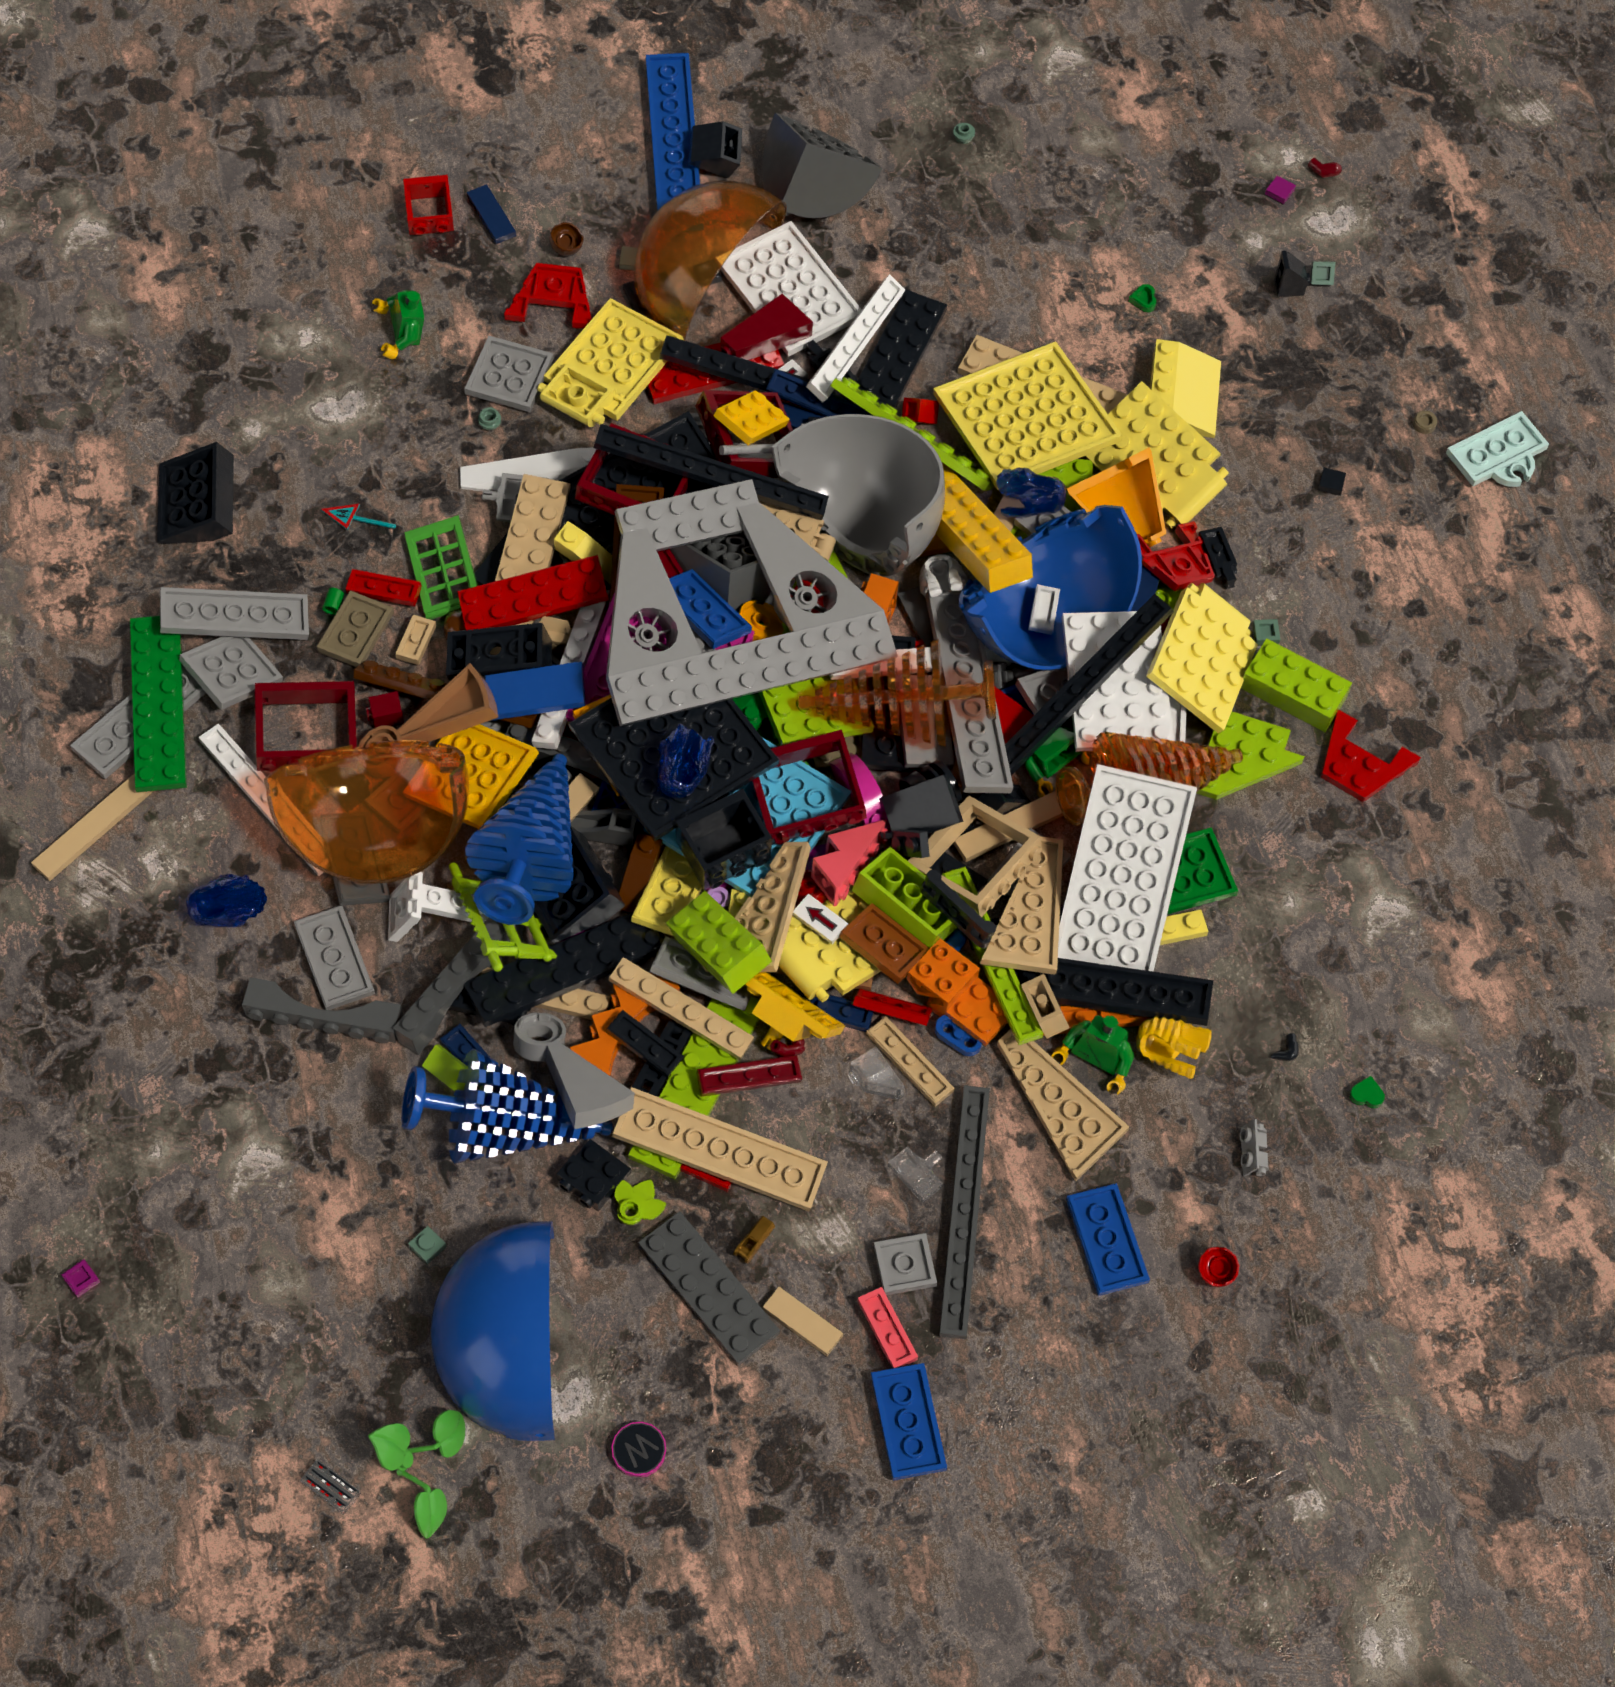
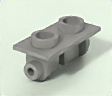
[1239,1119,1269,1177]

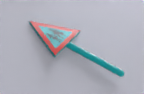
[320,503,396,530]

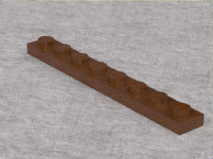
[354,660,542,728]

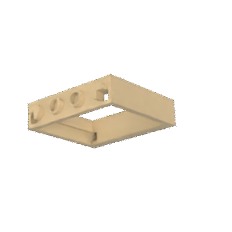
[908,796,1042,917]

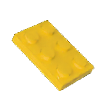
[713,390,790,445]

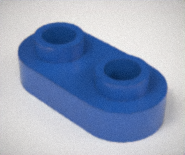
[935,1015,982,1056]

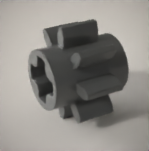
[989,662,1014,689]

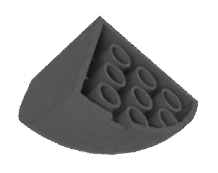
[762,112,882,218]
[670,530,796,623]

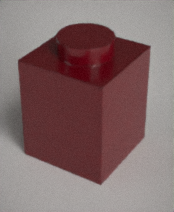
[365,691,404,728]

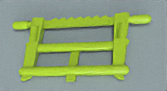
[448,862,557,972]

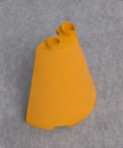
[1065,447,1166,548]

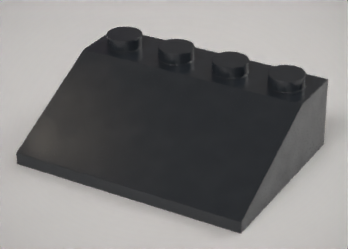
[157,442,234,544]
[534,826,625,943]

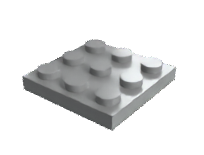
[465,336,554,412]
[179,636,283,710]

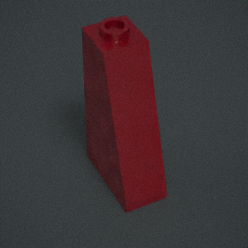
[720,294,813,360]

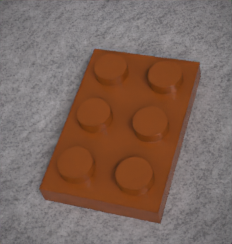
[839,903,930,984]

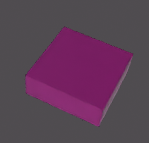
[1265,175,1296,204]
[61,1259,100,1298]

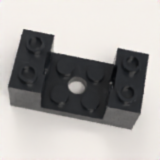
[446,623,552,681]

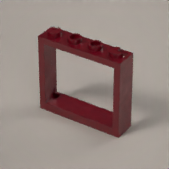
[695,390,793,478]
[575,423,692,515]
[255,681,357,772]
[752,729,867,844]

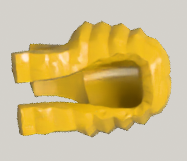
[1136,1016,1212,1079]

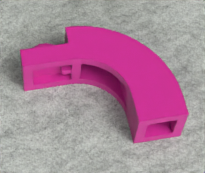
[829,753,890,829]

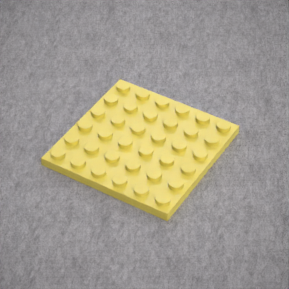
[933,341,1122,490]

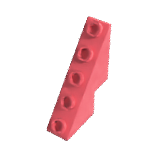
[811,819,890,906]

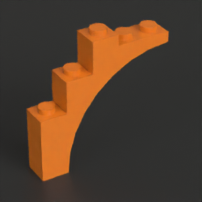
[570,972,680,1120]

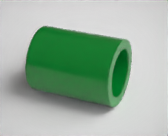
[322,588,344,615]

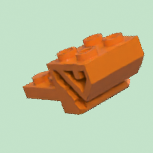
[907,938,1008,1047]

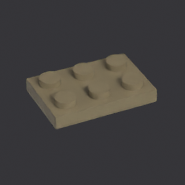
[317,591,394,667]

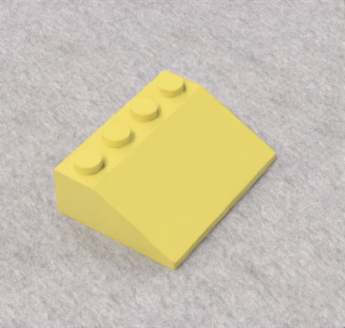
[1150,339,1221,438]

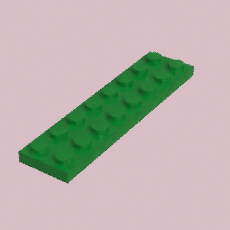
[130,616,187,792]

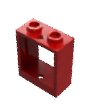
[403,174,454,235]

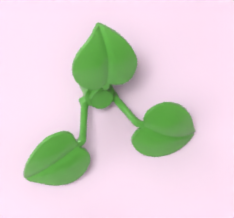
[368,1410,466,1539]

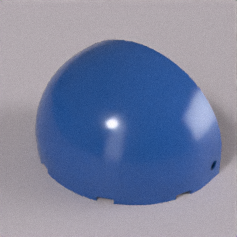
[959,505,1142,670]
[431,1221,555,1441]

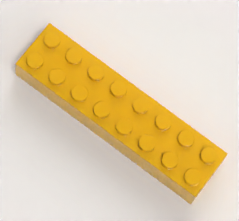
[935,462,1033,593]

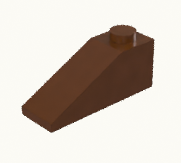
[619,832,663,914]

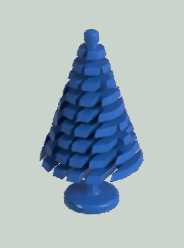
[465,754,573,925]
[401,1048,613,1164]

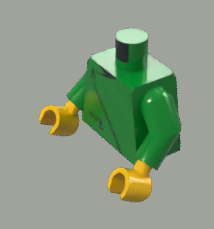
[372,290,424,359]
[1024,726,1097,798]
[1051,1015,1134,1095]

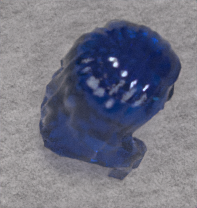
[996,467,1067,518]
[657,724,714,798]
[186,874,267,927]

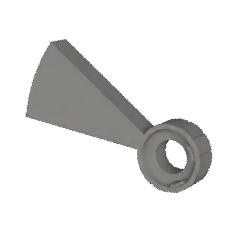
[513,1013,635,1129]

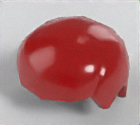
[1198,1247,1240,1287]

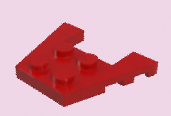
[504,263,592,329]
[1137,521,1215,591]
[1321,710,1421,802]

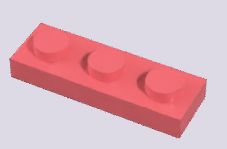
[857,1287,918,1369]

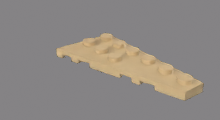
[980,836,1063,975]
[703,842,811,972]
[997,1029,1129,1182]

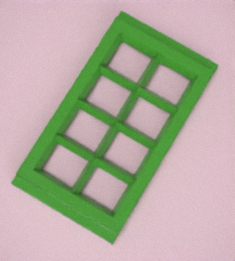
[404,515,478,620]

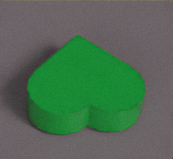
[1128,284,1157,313]
[1350,1076,1385,1109]

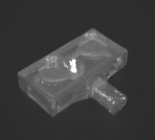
[888,1146,943,1203]

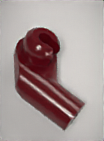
[1308,158,1342,178]
[770,1039,805,1057]

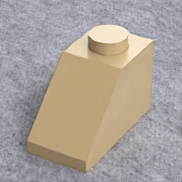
[1021,974,1070,1039]

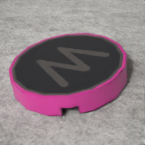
[612,1422,666,1478]

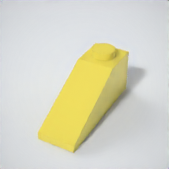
[554,521,612,586]

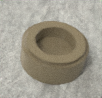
[1413,411,1437,434]

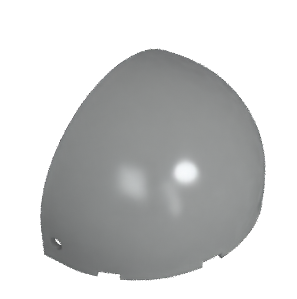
[771,414,945,576]

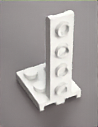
[388,870,516,942]

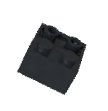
[689,121,743,178]

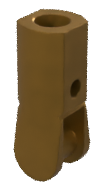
[733,1216,775,1264]

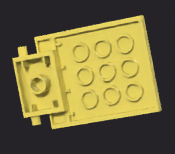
[537,298,684,427]
[1084,381,1229,529]
[1146,583,1258,733]
[779,885,881,1002]

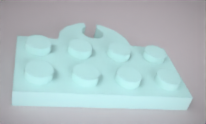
[1446,411,1549,487]

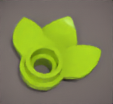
[615,1180,666,1225]

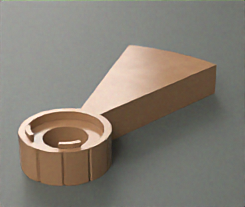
[357,663,499,778]

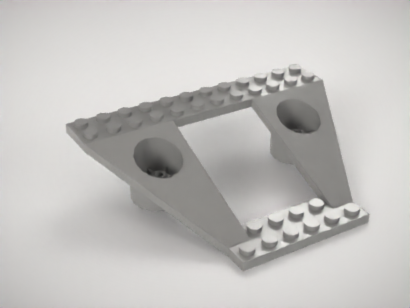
[606,479,898,726]

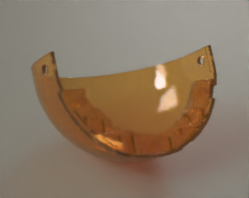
[634,181,787,341]
[264,740,470,884]

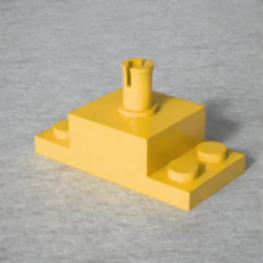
[745,972,845,1051]

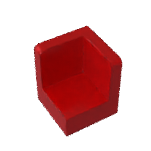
[902,397,939,424]

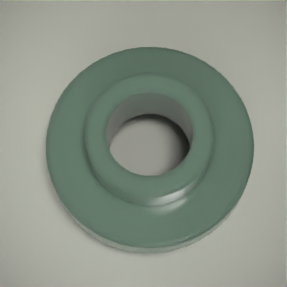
[953,123,975,144]
[478,407,501,430]

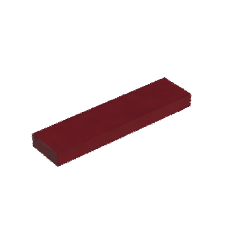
[696,1055,803,1097]

